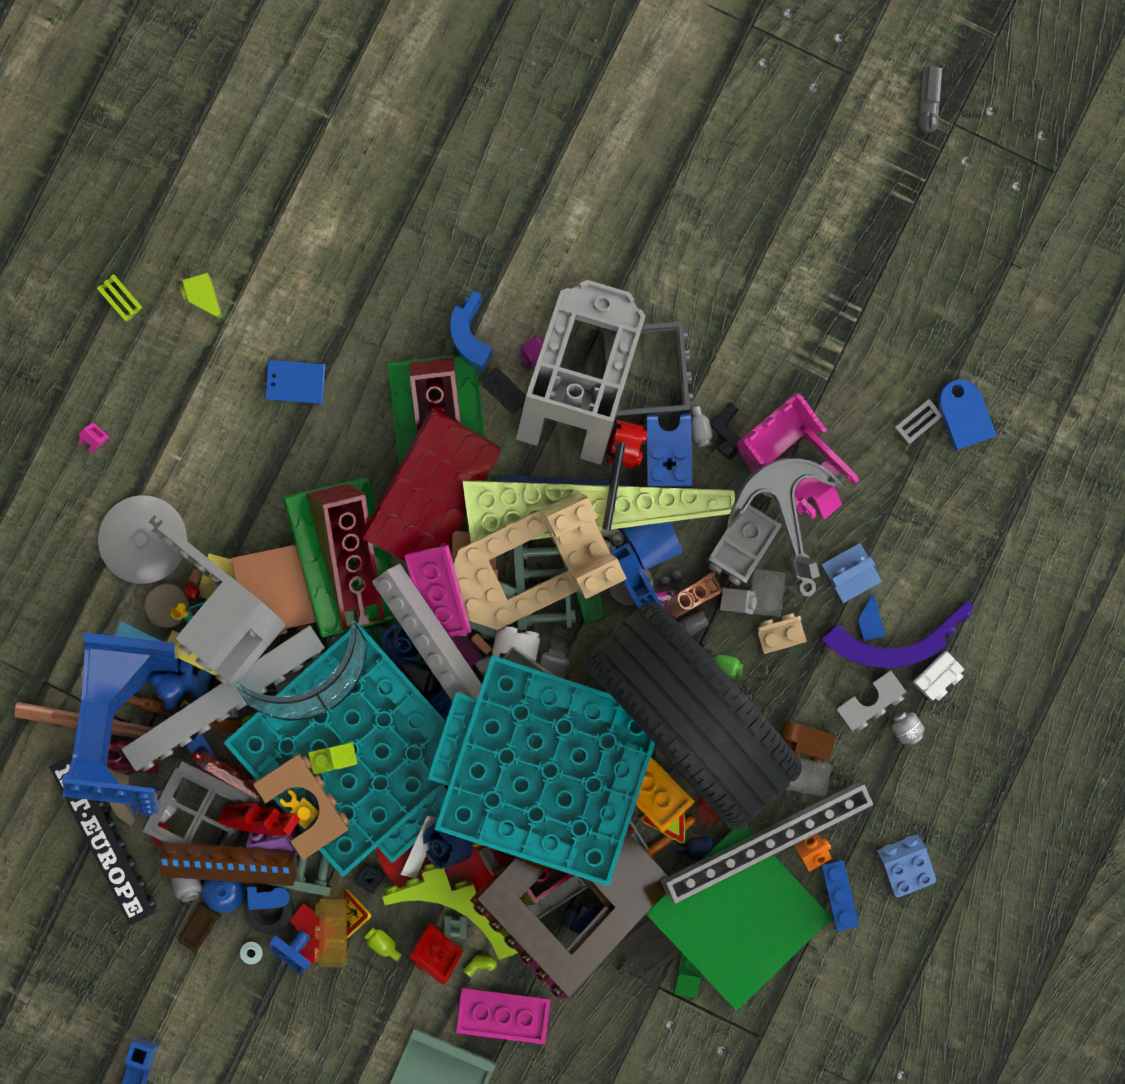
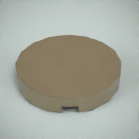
[145,584,190,628]

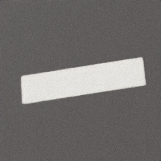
[401,816,438,878]

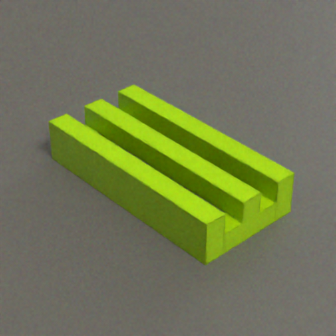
[97,274,143,322]

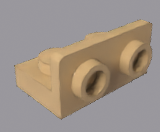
[756,613,807,654]

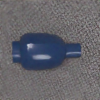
[676,837,717,859]

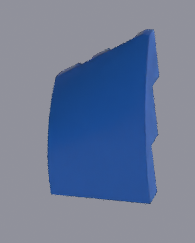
[620,522,683,570]

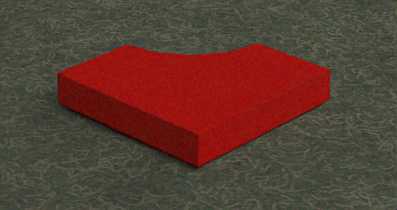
[290,903,339,966]

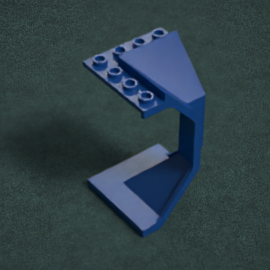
[62,633,179,819]

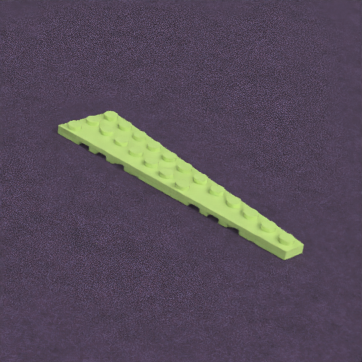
[463,481,735,543]

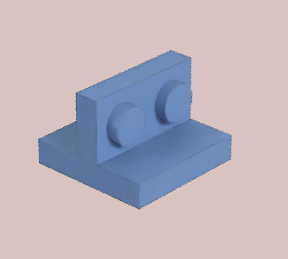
[821,543,882,603]

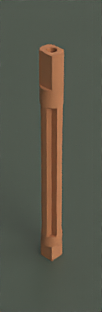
[14,702,179,747]

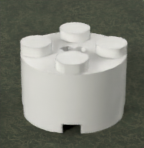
[491,626,540,662]

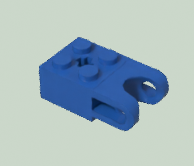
[646,413,692,489]

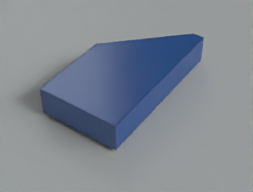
[858,596,885,641]

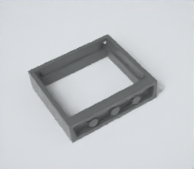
[603,322,694,418]

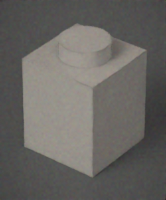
[720,588,757,615]

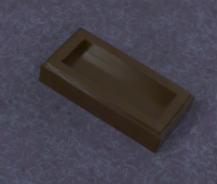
[178,903,221,953]

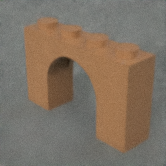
[253,754,350,860]

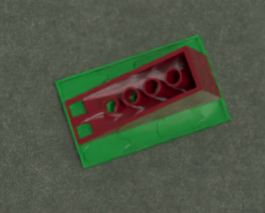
[388,355,490,482]
[283,477,395,638]

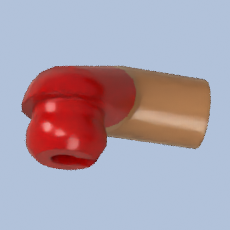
[184,568,203,600]

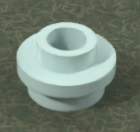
[240,942,263,964]

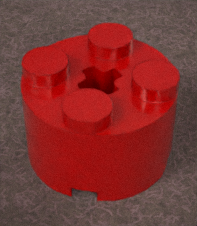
[606,420,647,469]

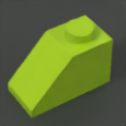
[180,273,222,319]

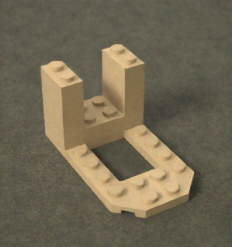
[453,491,627,630]

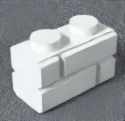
[913,650,965,701]

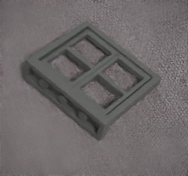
[141,758,260,847]

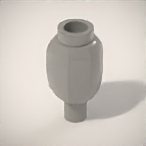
[691,406,713,447]

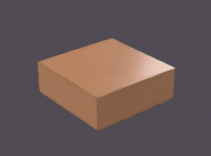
[471,633,493,655]

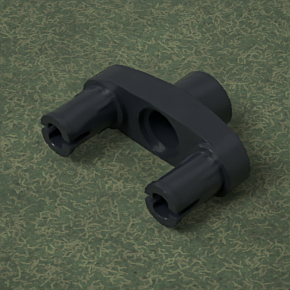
[710,402,741,460]

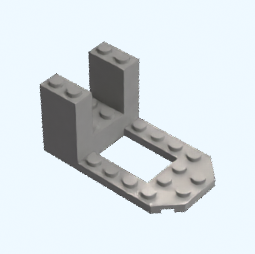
[516,280,645,465]
[149,515,286,687]

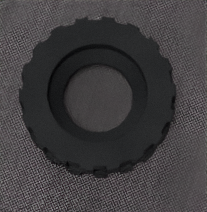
[243,884,294,934]

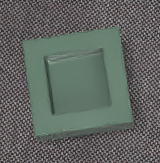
[444,915,468,939]

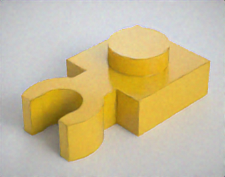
[279,790,319,829]

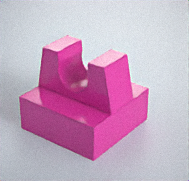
[78,422,109,453]

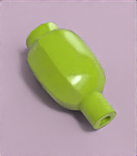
[364,927,402,961]

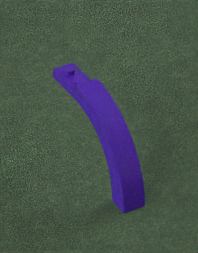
[821,601,974,668]

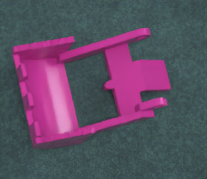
[737,393,859,520]

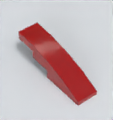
[216,802,300,836]

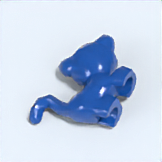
[149,660,214,725]

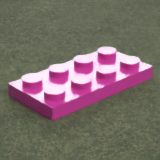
[405,545,471,637]
[456,988,551,1044]

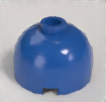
[202,880,246,913]

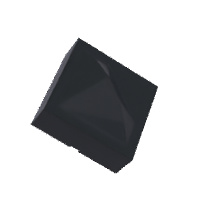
[354,864,385,895]

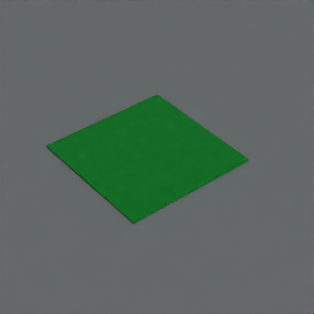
[646,825,832,1011]

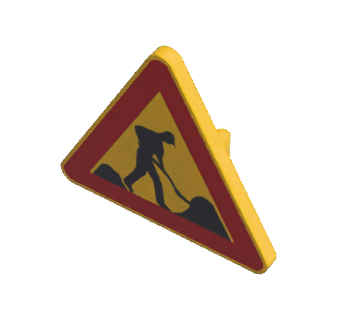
[343,889,371,938]

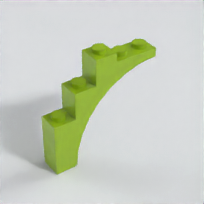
[381,863,518,960]

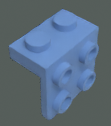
[877,834,936,897]

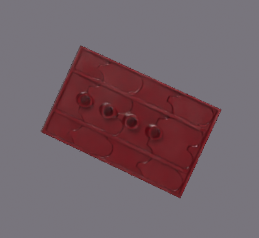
[361,408,501,561]

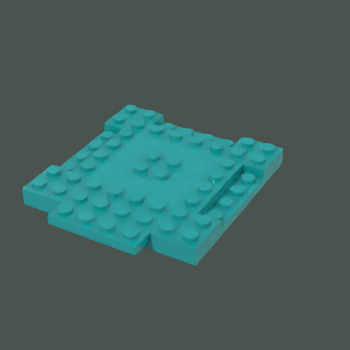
[224,623,447,877]
[427,656,655,887]

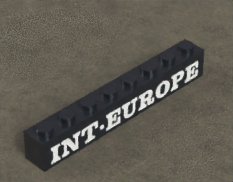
[48,754,157,926]

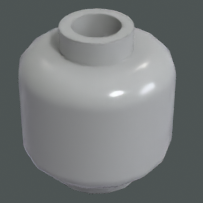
[539,649,569,679]
[170,878,202,902]

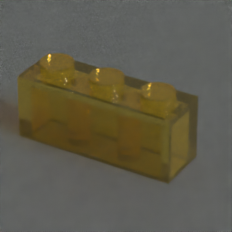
[315,898,348,967]

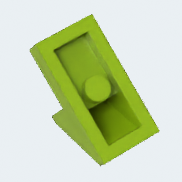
[308,742,358,775]

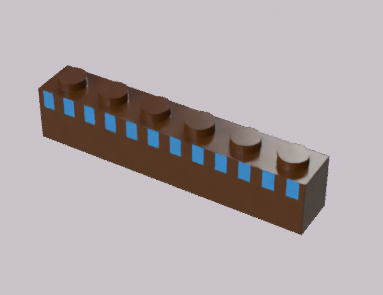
[159,842,298,886]

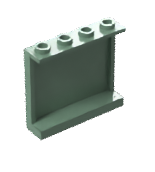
[390,1027,496,1084]

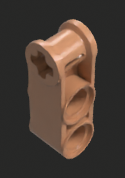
[666,571,724,617]

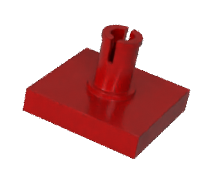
[409,923,464,985]

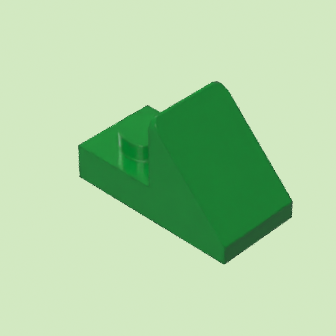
[674,952,701,998]

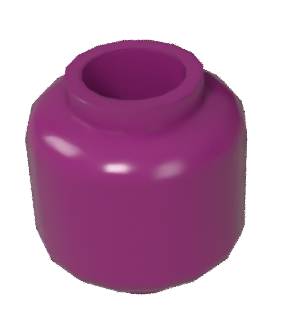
[518,336,545,369]

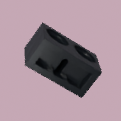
[481,367,526,415]

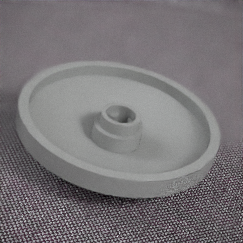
[98,495,188,584]

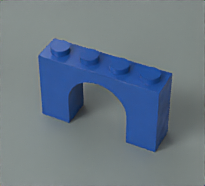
[122,1037,160,1084]

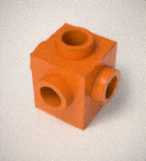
[794,833,832,872]

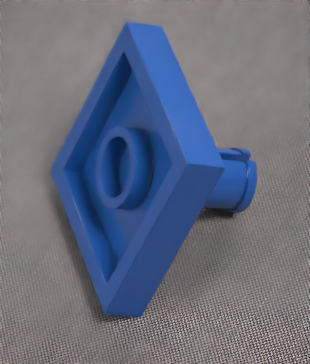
[267,930,311,976]

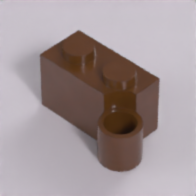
[781,720,836,764]

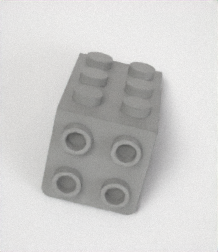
[707,504,782,586]

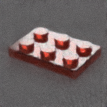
[190,750,260,800]

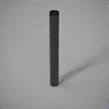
[602,441,626,531]

